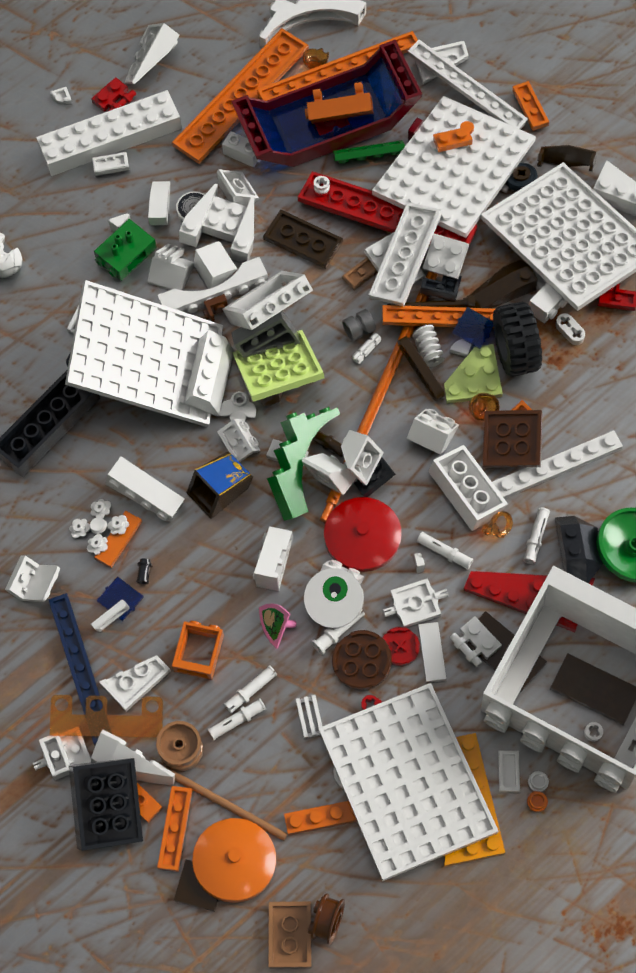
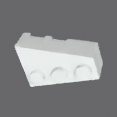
[593,160,636,216]

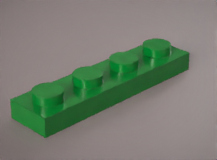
[333,140,405,163]

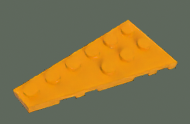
[444,733,505,867]

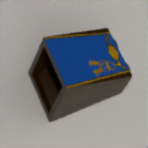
[186,451,253,519]

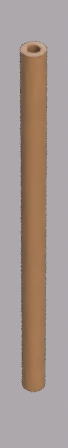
[163,765,288,841]

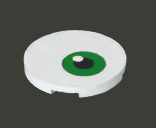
[304,568,364,628]

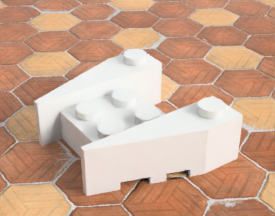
[179,183,254,263]

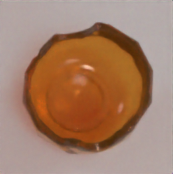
[303,48,329,69]
[469,393,500,421]

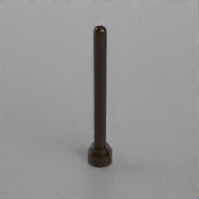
[387,295,475,308]

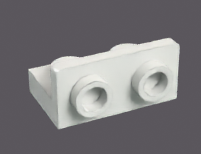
[217,419,260,463]

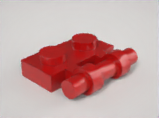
[91,77,137,112]

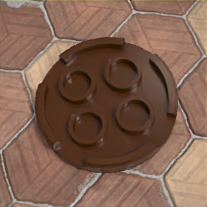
[332,630,392,690]

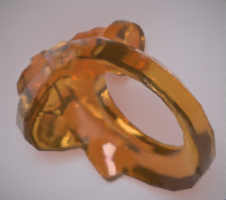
[482,511,513,538]

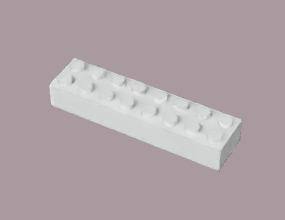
[36,90,182,176]

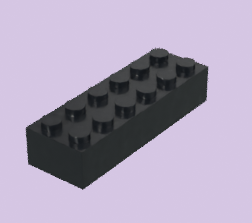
[0,369,100,477]

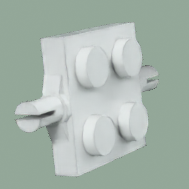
[383,578,449,628]

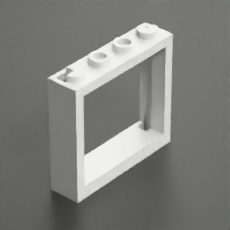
[222,271,313,330]

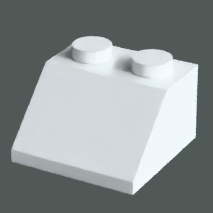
[341,430,384,486]
[302,453,357,495]

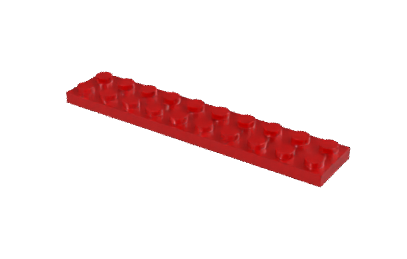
[298,171,477,246]

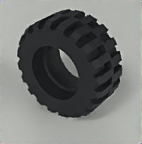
[493,301,542,377]

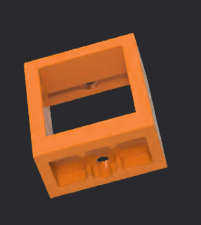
[172,621,224,680]

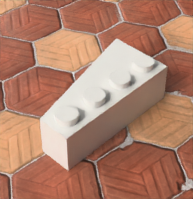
[105,456,185,522]

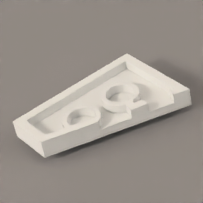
[99,655,171,712]

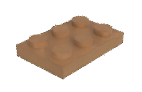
[268,901,312,968]

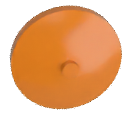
[192,818,276,903]

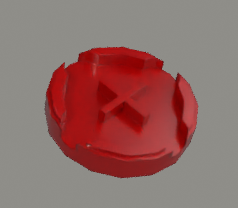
[382,627,420,667]

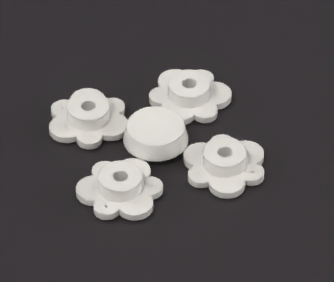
[69,499,129,555]

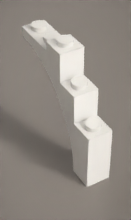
[259,0,366,48]

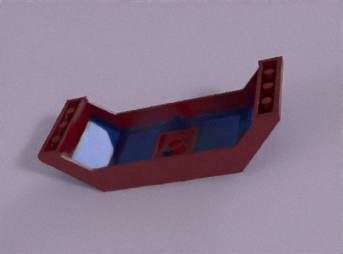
[231,40,422,167]

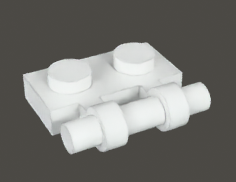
[450,616,502,667]

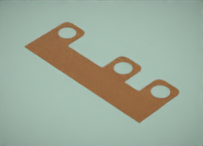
[50,695,163,737]

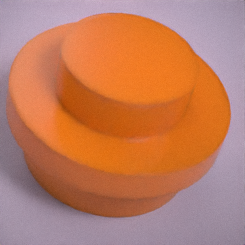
[527,791,548,812]

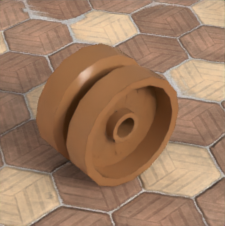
[156,721,203,772]

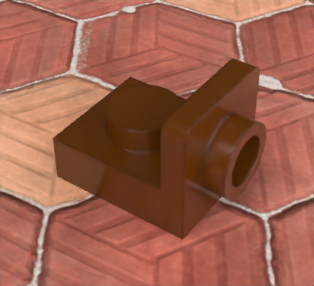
[202,294,228,322]

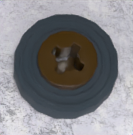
[506,163,538,192]

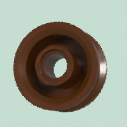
[308,893,345,945]

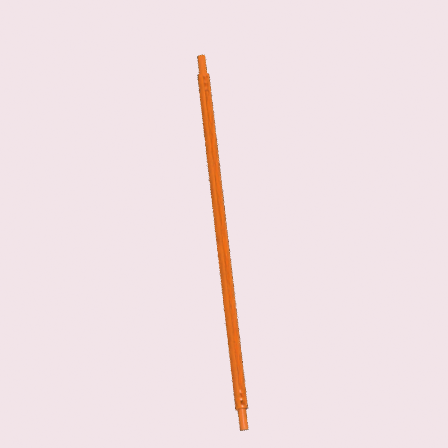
[320,271,439,523]

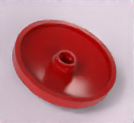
[324,497,401,572]

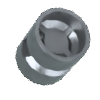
[342,309,376,342]

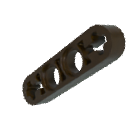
[397,336,445,401]

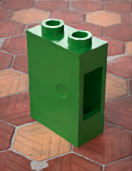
[94,219,157,281]

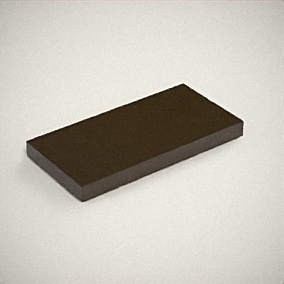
[263,209,343,269]
[463,611,547,692]
[550,653,636,726]

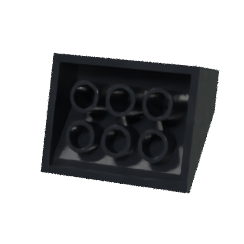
[68,758,143,851]

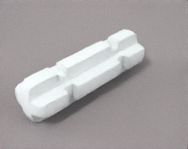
[352,333,381,364]

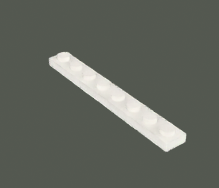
[408,40,528,130]
[492,430,623,499]

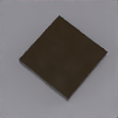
[174,859,218,912]

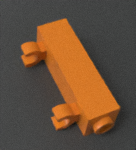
[305,82,374,124]

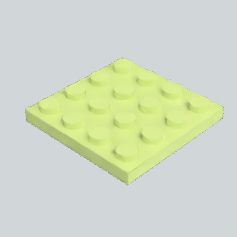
[232,330,325,402]

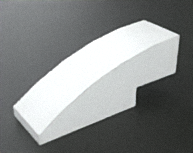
[148,181,170,225]

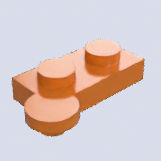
[433,121,474,152]

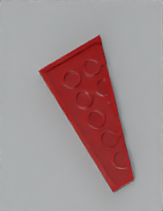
[463,571,595,633]

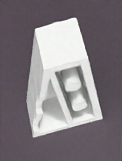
[253,526,293,591]

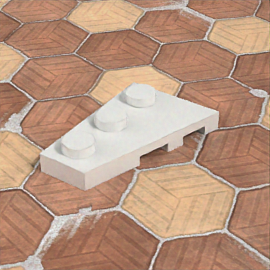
[415,41,469,85]

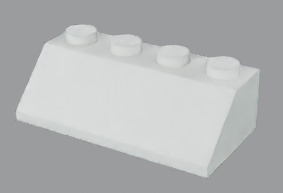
[184,330,234,416]
[428,445,508,531]

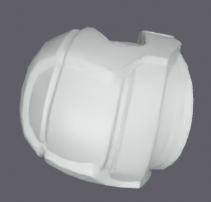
[0,233,23,278]

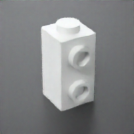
[222,131,261,167]

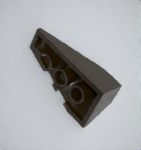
[470,260,538,309]

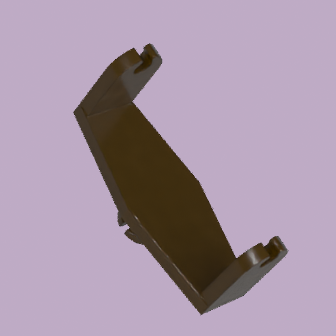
[537,145,596,172]

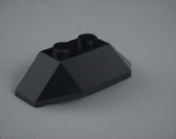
[555,516,604,584]

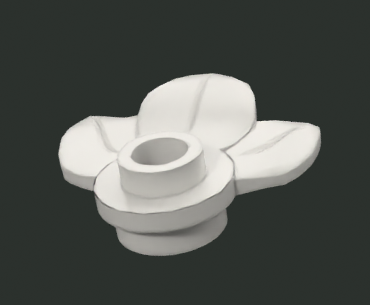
[219,391,256,421]

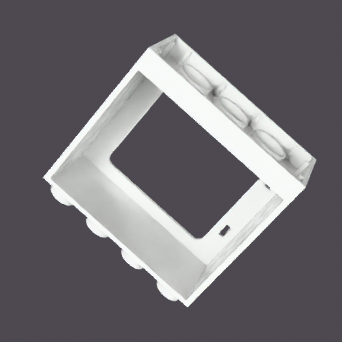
[481,566,636,793]

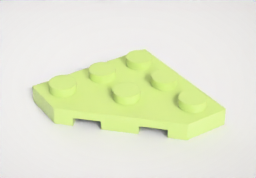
[444,344,503,404]

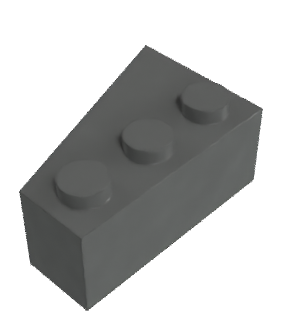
[231,310,300,358]

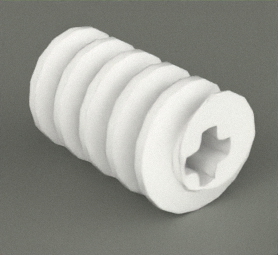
[413,325,445,367]

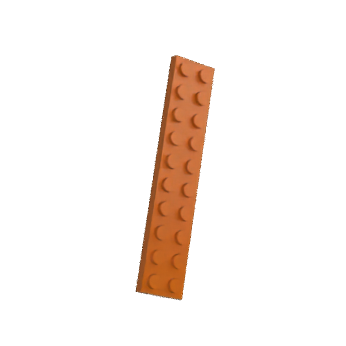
[172,28,309,164]

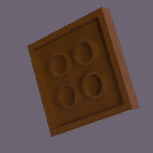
[483,410,543,468]

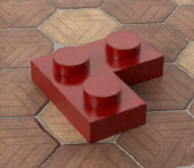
[598,283,636,311]

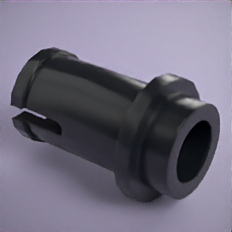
[136,558,153,584]

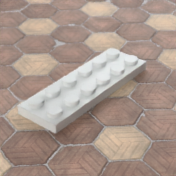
[369,202,442,306]

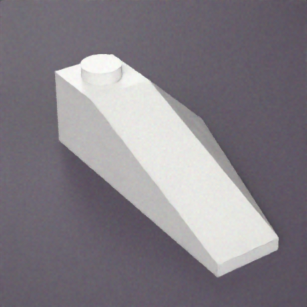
[124,23,179,85]
[91,730,175,786]

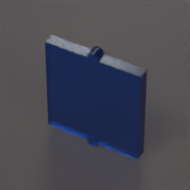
[452,307,493,349]
[97,577,144,621]

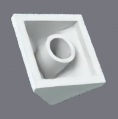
[217,169,259,206]
[194,241,237,289]
[148,257,194,290]

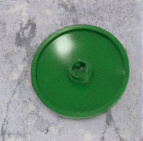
[596,507,636,583]

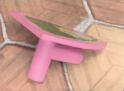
[259,603,296,649]

